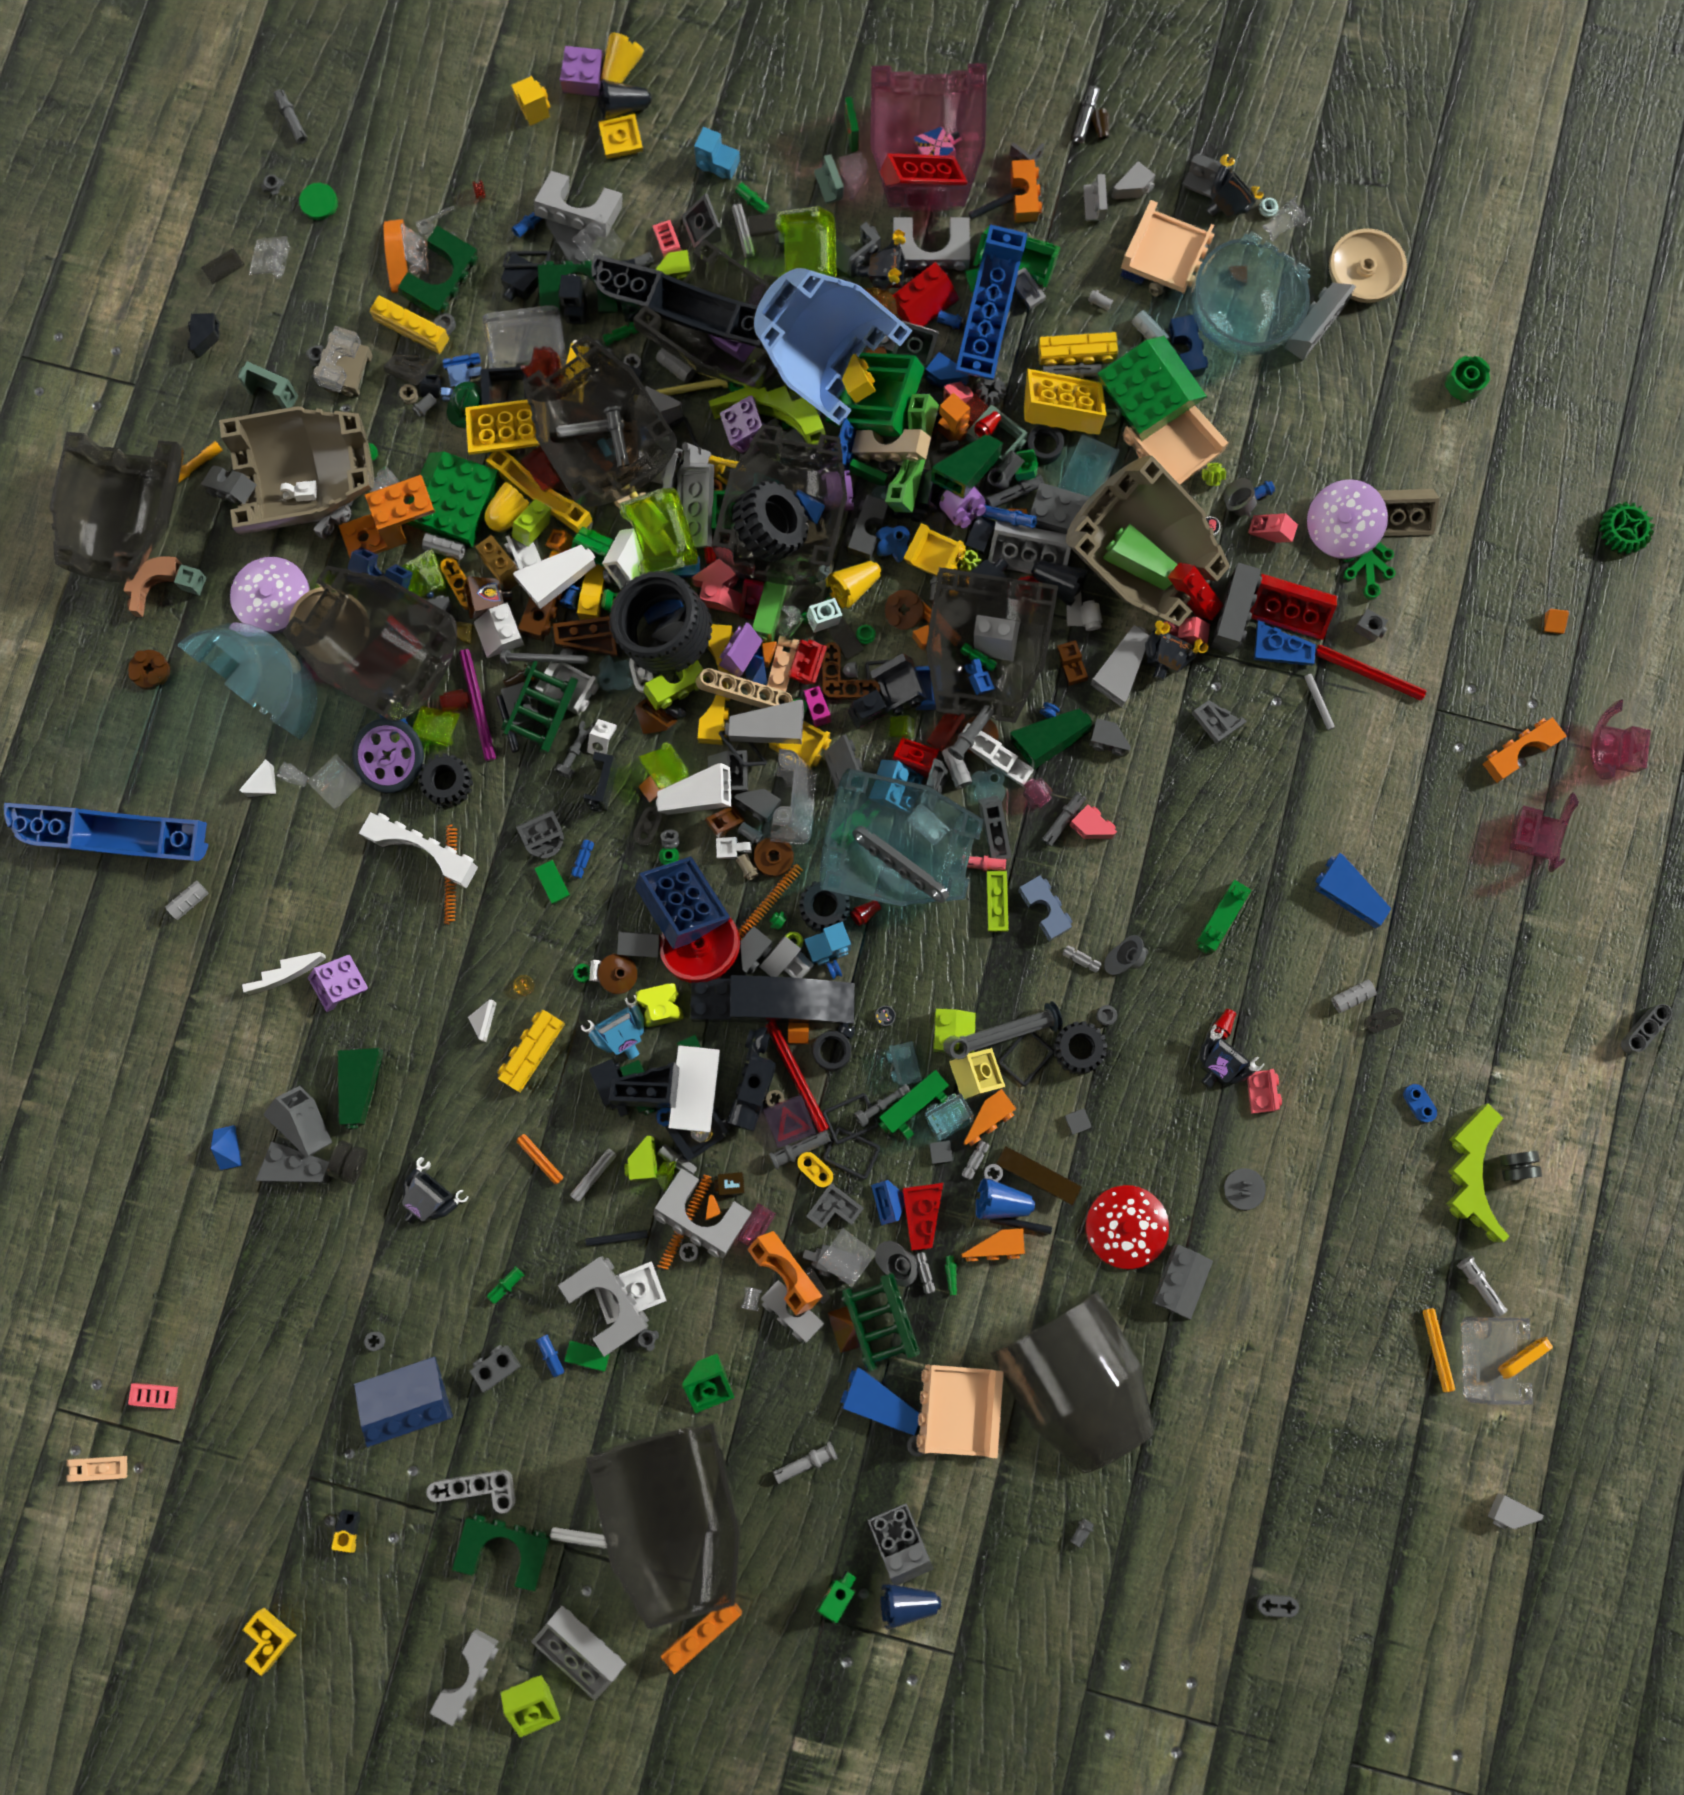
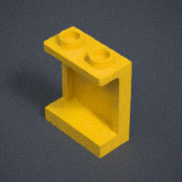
[904,523,966,582]
[769,720,832,771]

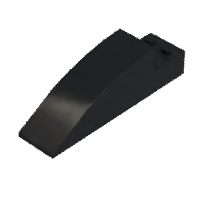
[690,975,854,1024]

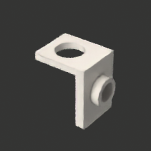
[587,719,617,754]

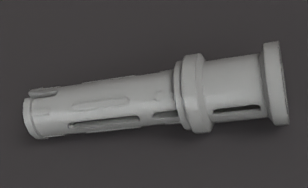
[1457,1256,1508,1317]
[773,1441,838,1484]

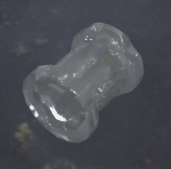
[740,1287,763,1311]

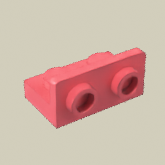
[1247,1069,1282,1114]

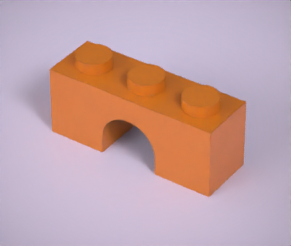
[1011,160,1042,223]
[937,392,970,445]

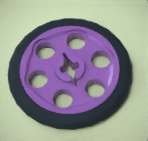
[352,718,424,793]

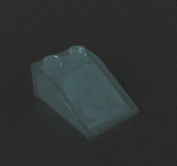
[1058,435,1120,497]

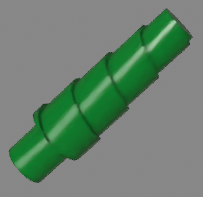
[944,1255,957,1295]

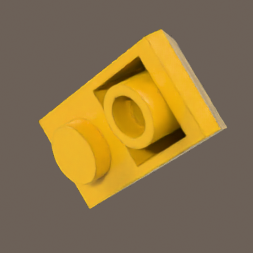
[842,353,876,403]

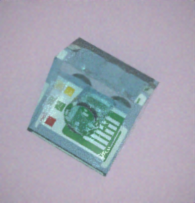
[925,1093,973,1142]

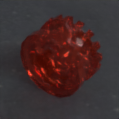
[473,180,486,199]

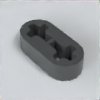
[1256,1594,1299,1617]

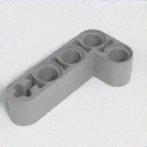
[427,1470,515,1513]

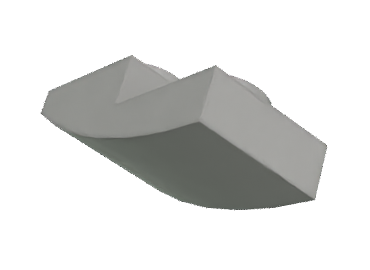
[313,505,351,540]
[759,936,801,977]

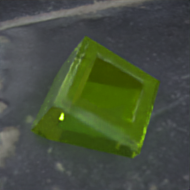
[889,715,915,738]
[656,1161,676,1191]

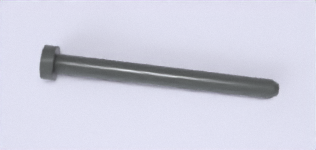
[500,650,589,664]

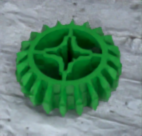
[1599,502,1655,555]

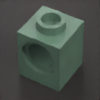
[174,565,206,596]

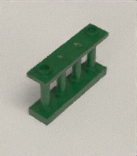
[501,660,578,755]
[842,1273,920,1372]

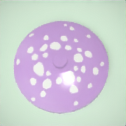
[1307,480,1388,559]
[230,557,310,634]

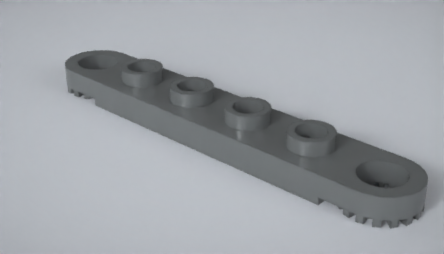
[852,826,949,903]

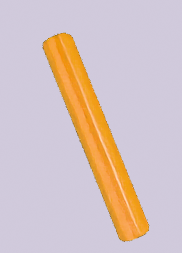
[1423,1308,1455,1392]

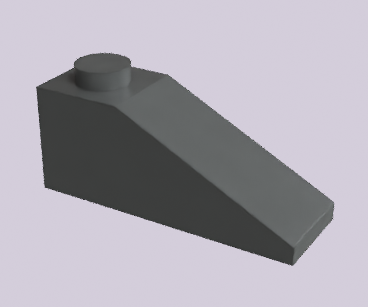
[978,795,1012,859]

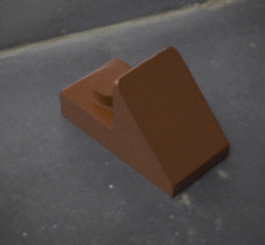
[705,805,745,838]

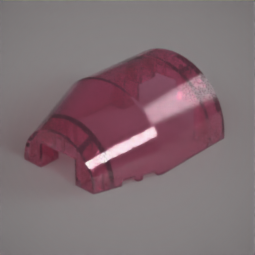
[871,63,987,212]

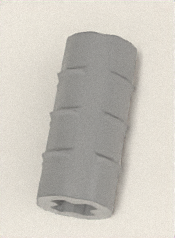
[1132,310,1170,341]
[656,346,696,383]
[422,533,465,560]
[942,748,972,789]
[165,880,209,920]
[1331,979,1377,1013]

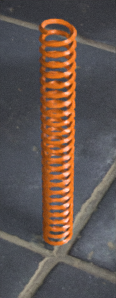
[444,825,458,925]
[738,864,803,944]
[657,1175,713,1269]

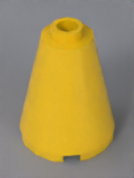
[600,32,644,83]
[825,561,881,609]

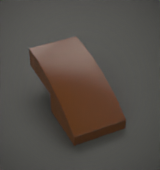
[1057,640,1088,686]

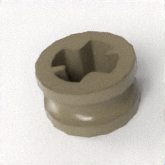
[399,384,419,404]
[766,1090,785,1109]

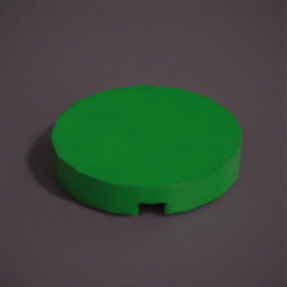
[299,183,338,220]

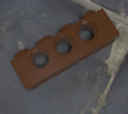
[518,557,564,641]

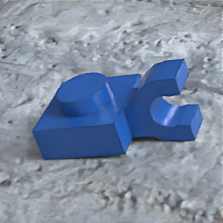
[964,659,995,695]

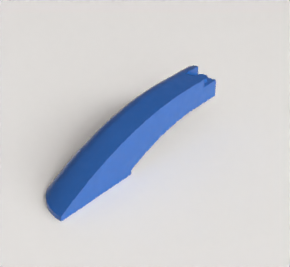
[4,803,208,861]

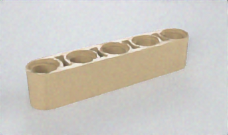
[695,668,793,708]

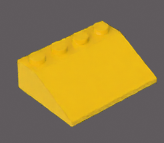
[1024,369,1106,435]
[465,397,548,455]

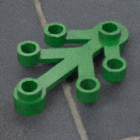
[1343,542,1396,600]

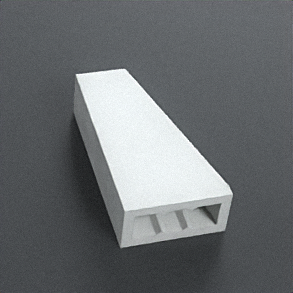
[513,545,596,609]
[656,763,731,815]

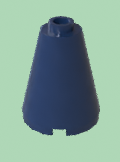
[880,1584,941,1630]

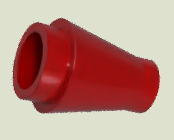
[974,411,1001,437]
[850,899,881,926]
[1214,1009,1237,1040]

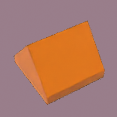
[912,625,930,650]
[788,1023,809,1044]

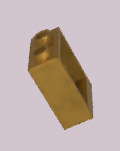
[475,535,518,590]

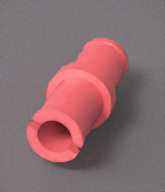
[965,855,1006,872]

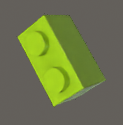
[512,499,551,547]

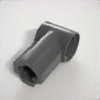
[987,450,1024,490]

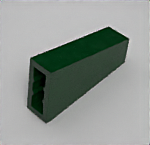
[930,434,1003,499]
[1010,708,1092,770]
[338,1048,383,1129]

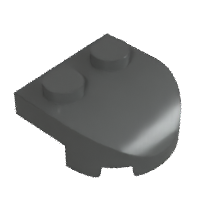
[516,810,564,858]

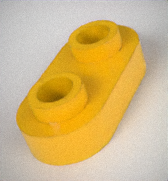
[798,1152,833,1187]

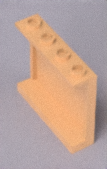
[1121,200,1214,293]
[1123,406,1228,485]
[916,1364,1004,1458]

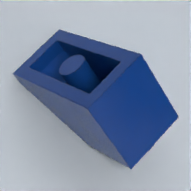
[925,352,970,388]

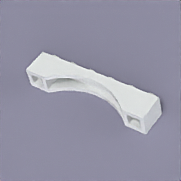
[359,812,478,888]

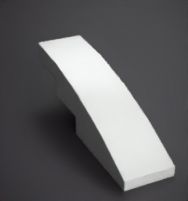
[957,723,1034,786]
[242,952,326,995]

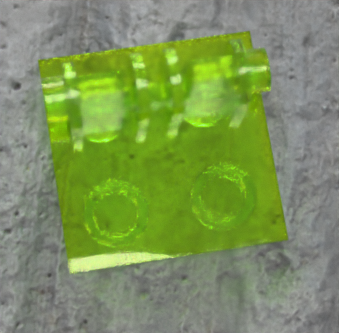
[402,549,446,601]
[412,706,460,747]
[638,742,689,790]

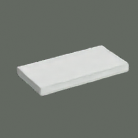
[669,1046,720,1132]

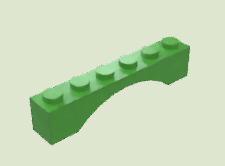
[885,394,939,512]

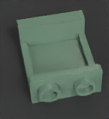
[238,361,298,409]

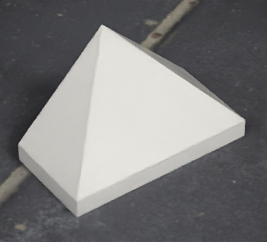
[240,759,276,797]
[468,1000,496,1042]

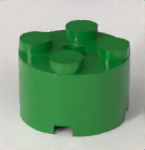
[1445,356,1490,402]

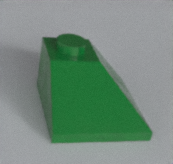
[682,1353,735,1414]

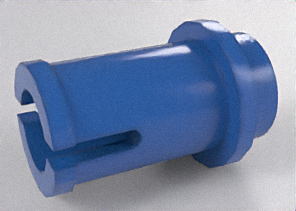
[937,310,962,330]
[1254,481,1275,499]

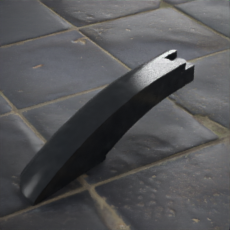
[592,254,764,349]

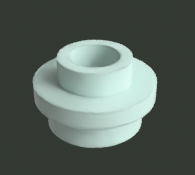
[1259,198,1278,217]

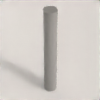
[1304,674,1335,730]

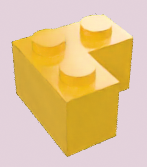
[511,76,551,126]
[243,1608,296,1675]

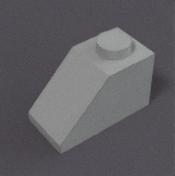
[1112,161,1155,199]
[1488,1493,1543,1530]

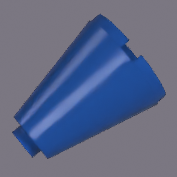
[975,1178,1035,1220]

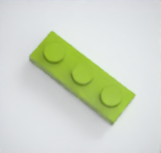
[986,871,1009,932]

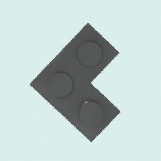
[806,1183,864,1229]

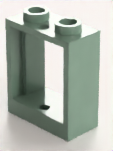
[966,404,1027,466]

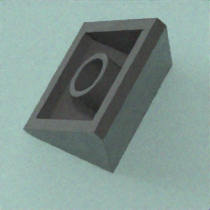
[681,194,722,249]
[892,321,939,368]

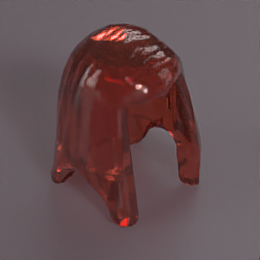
[521,346,564,395]

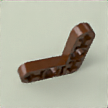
[823,642,880,700]

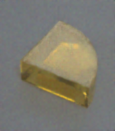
[453,621,473,644]

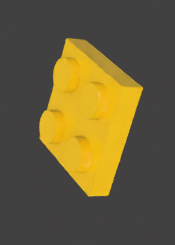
[598,114,643,159]

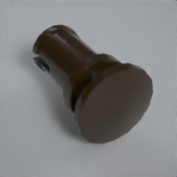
[503,664,535,688]

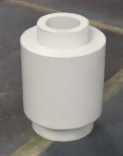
[1080,600,1102,631]

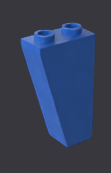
[1315,853,1391,928]
[840,1367,920,1435]

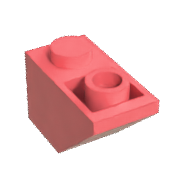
[1248,513,1298,543]
[1163,617,1210,645]
[1069,805,1117,839]

